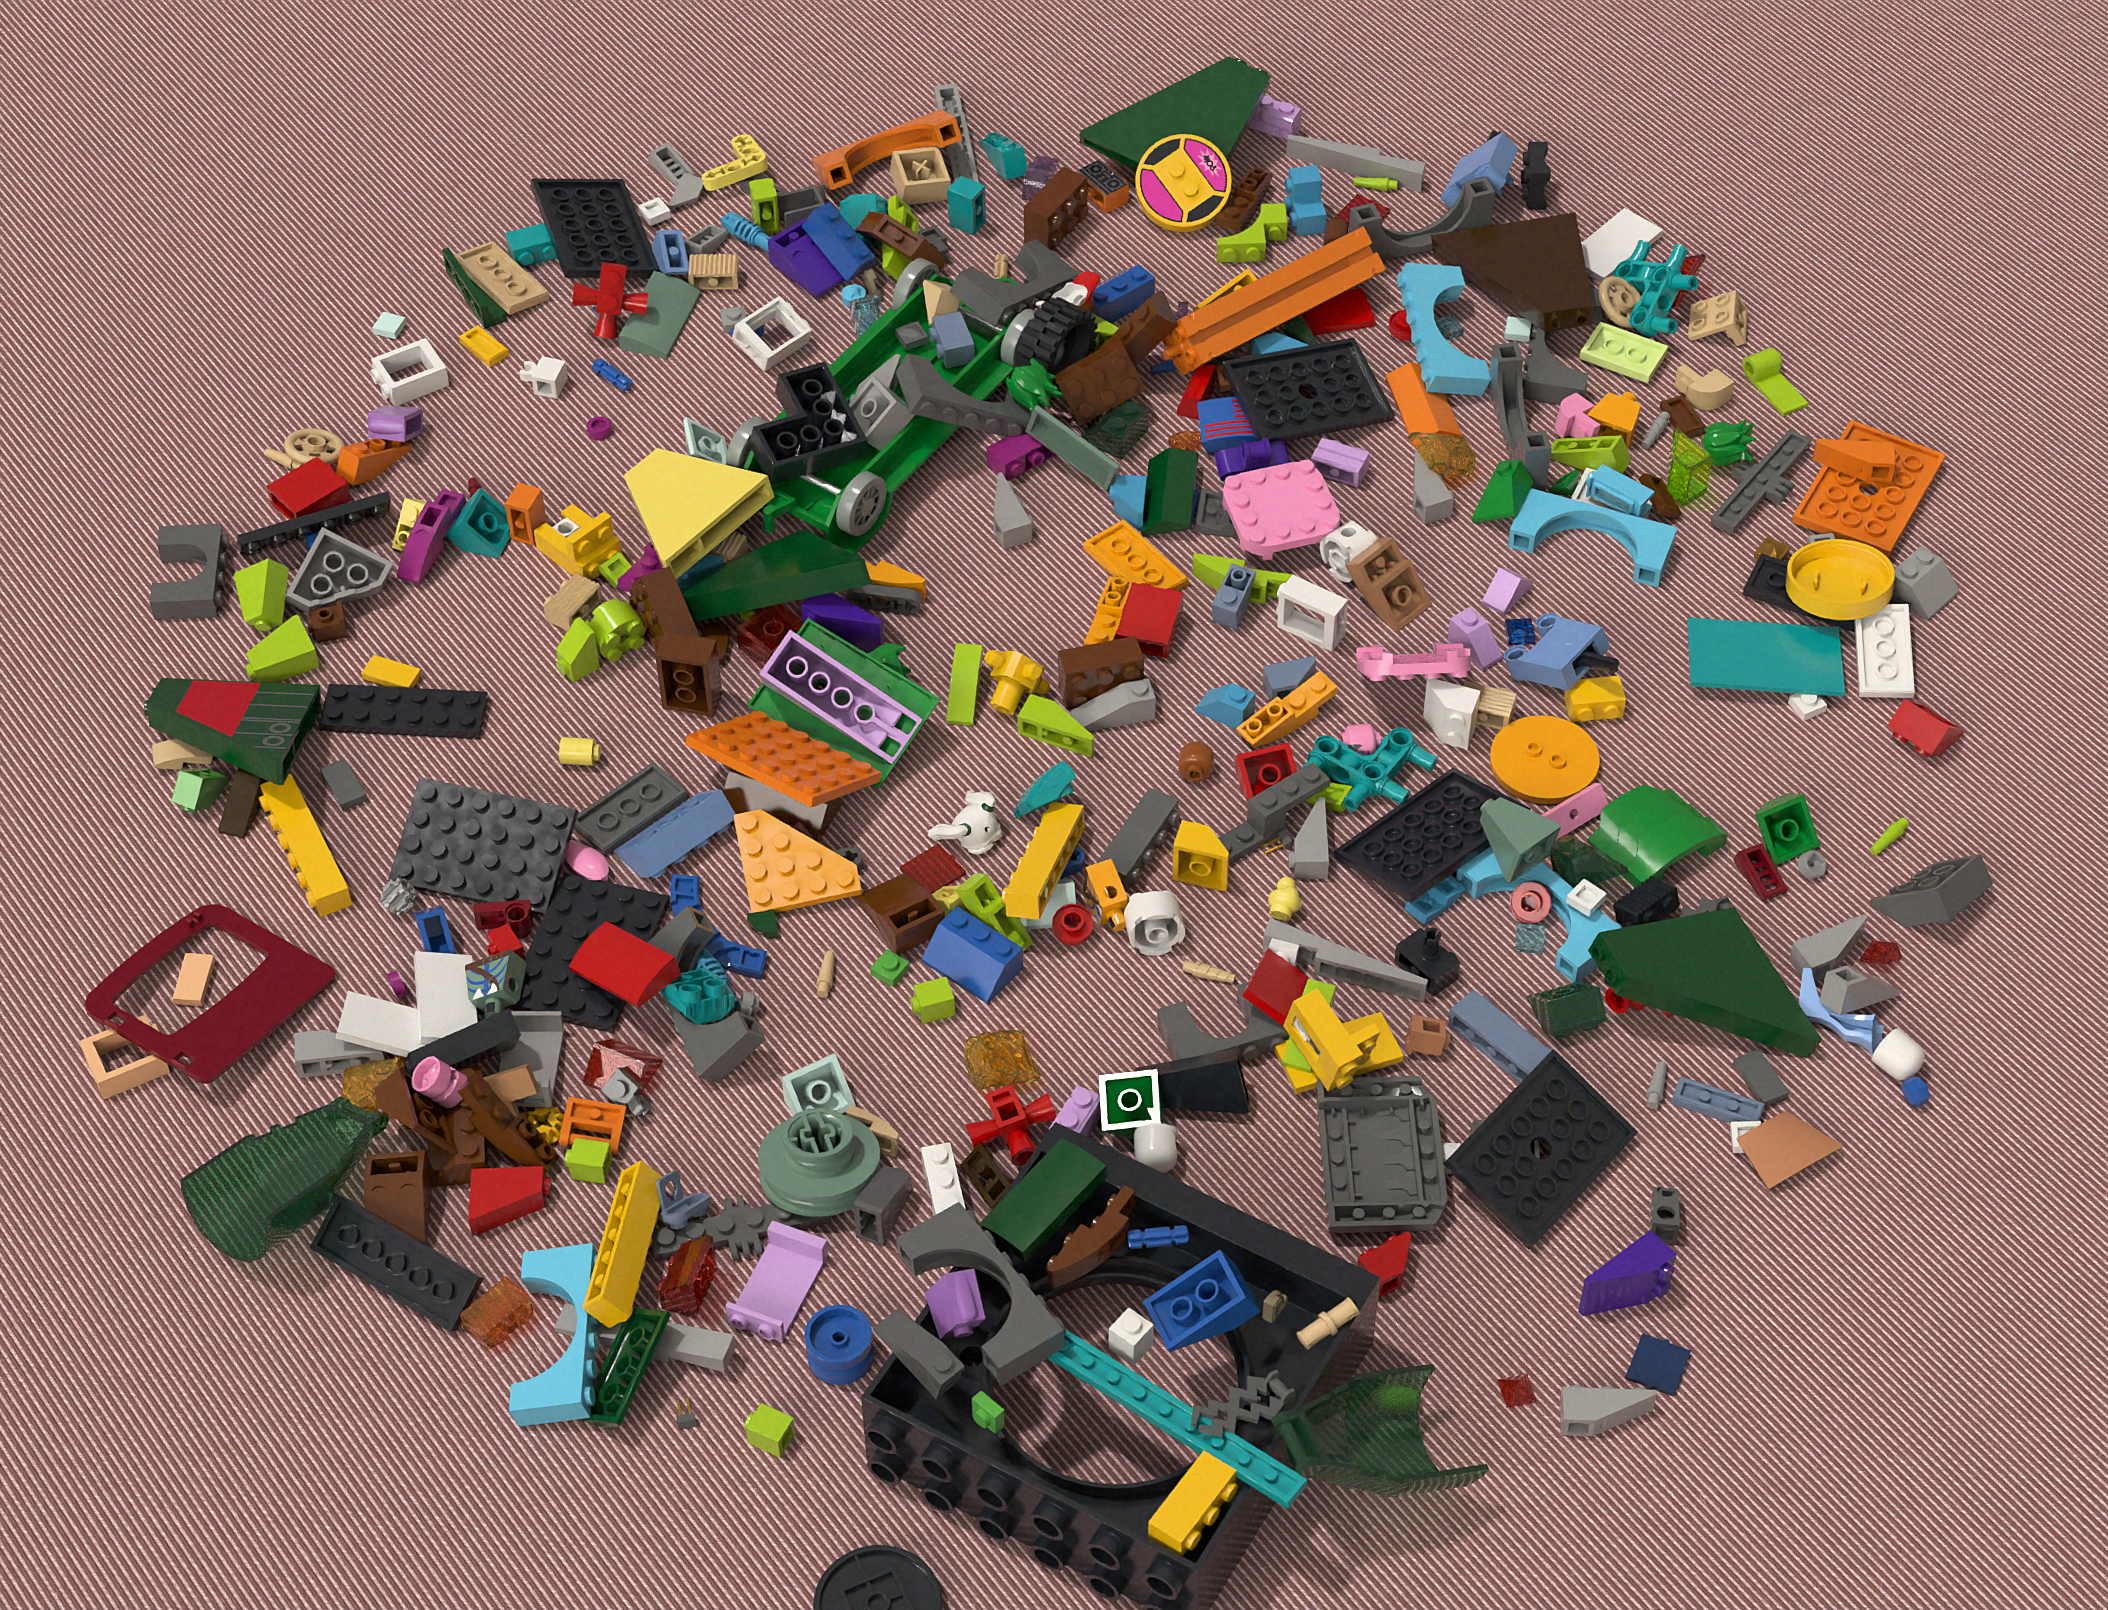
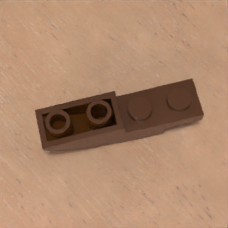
[1215,168,1273,231]
[457,1072,559,1173]
[1046,1185,1135,1288]

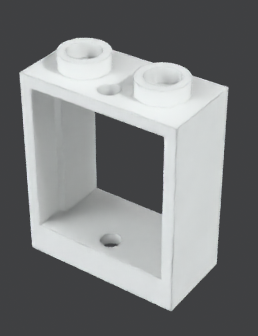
[732,296,812,372]
[370,338,449,406]
[1276,575,1348,652]

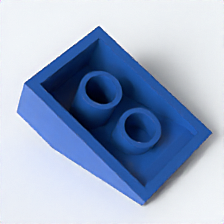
[1143,1250,1261,1352]

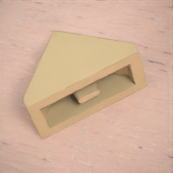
[923,280,960,326]

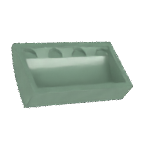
[619,271,701,359]
[1026,405,1121,491]

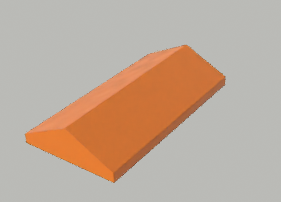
[1385,362,1463,447]

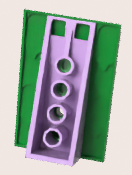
[747,618,940,789]

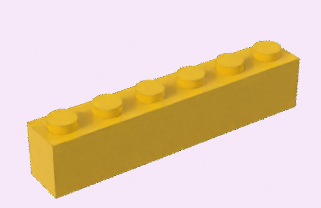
[258,773,352,917]
[1002,802,1085,920]
[582,1160,663,1328]

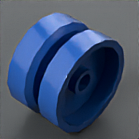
[804,1304,874,1385]

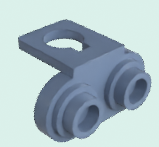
[656,1171,711,1229]

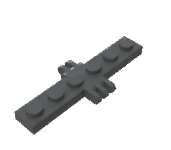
[1710,429,1812,535]
[651,1195,831,1262]

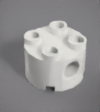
[1320,521,1377,583]

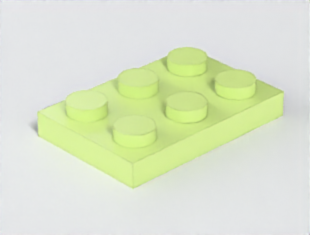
[1579,322,1669,383]

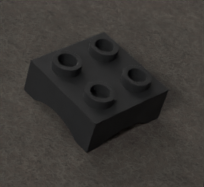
[1521,142,1551,210]

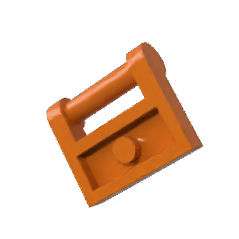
[559,1097,627,1155]

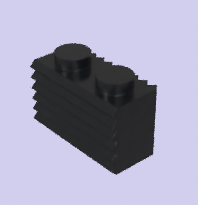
[1613,876,1680,928]

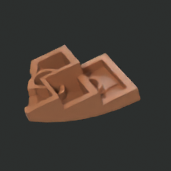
[1736,1111,1842,1190]

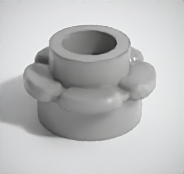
[739,989,759,1016]

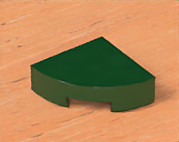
[747,910,778,938]

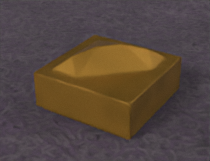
[1754,536,1790,560]

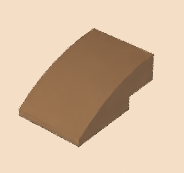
[1345,537,1432,632]

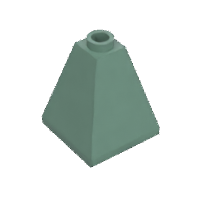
[1480,797,1561,884]

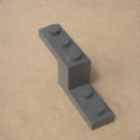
[1218,762,1330,865]

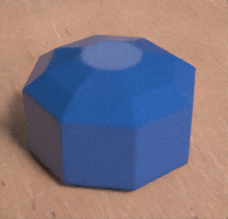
[1901,1076,1930,1107]

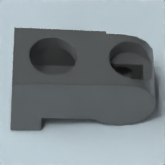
[1650,1187,1680,1245]

